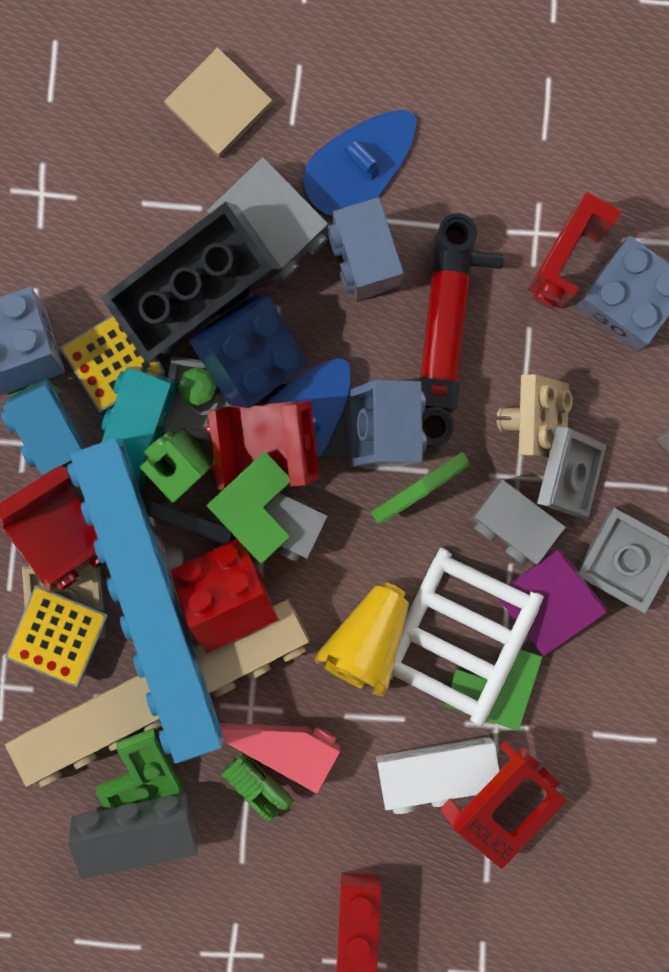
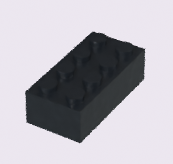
[101,201,283,363]

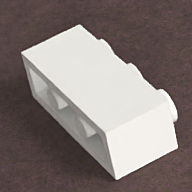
[376,737,499,814]

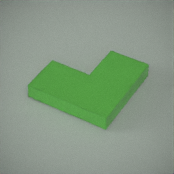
[206,451,290,564]
[370,452,469,523]
[443,644,542,731]
[96,728,185,810]

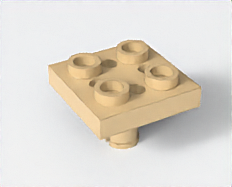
[496,374,572,459]

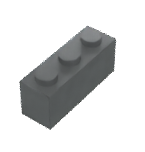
[68,793,198,879]

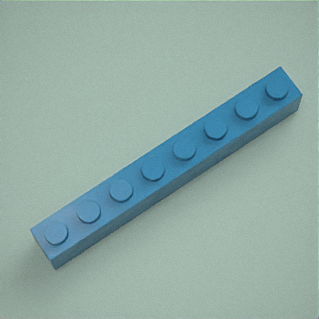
[68,438,225,764]

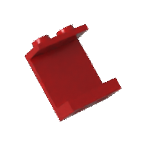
[207,400,320,490]
[0,465,104,592]

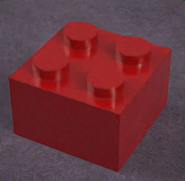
[170,539,279,654]

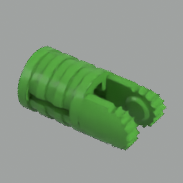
[220,752,293,822]

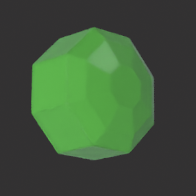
[178,367,218,407]

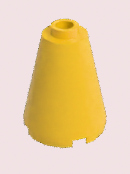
[314,583,409,697]

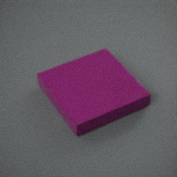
[497,548,607,656]

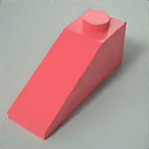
[220,723,340,793]

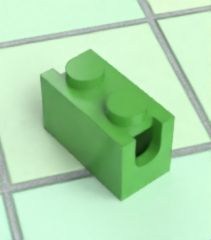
[140,428,213,502]

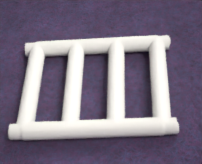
[390,547,544,727]

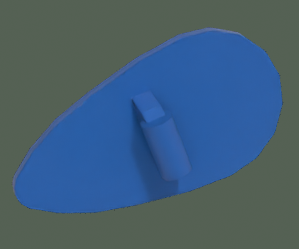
[303,110,417,218]
[267,358,350,460]

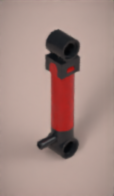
[419,213,504,448]

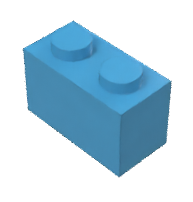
[1,378,85,475]

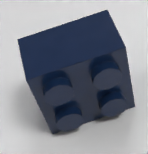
[189,296,308,408]

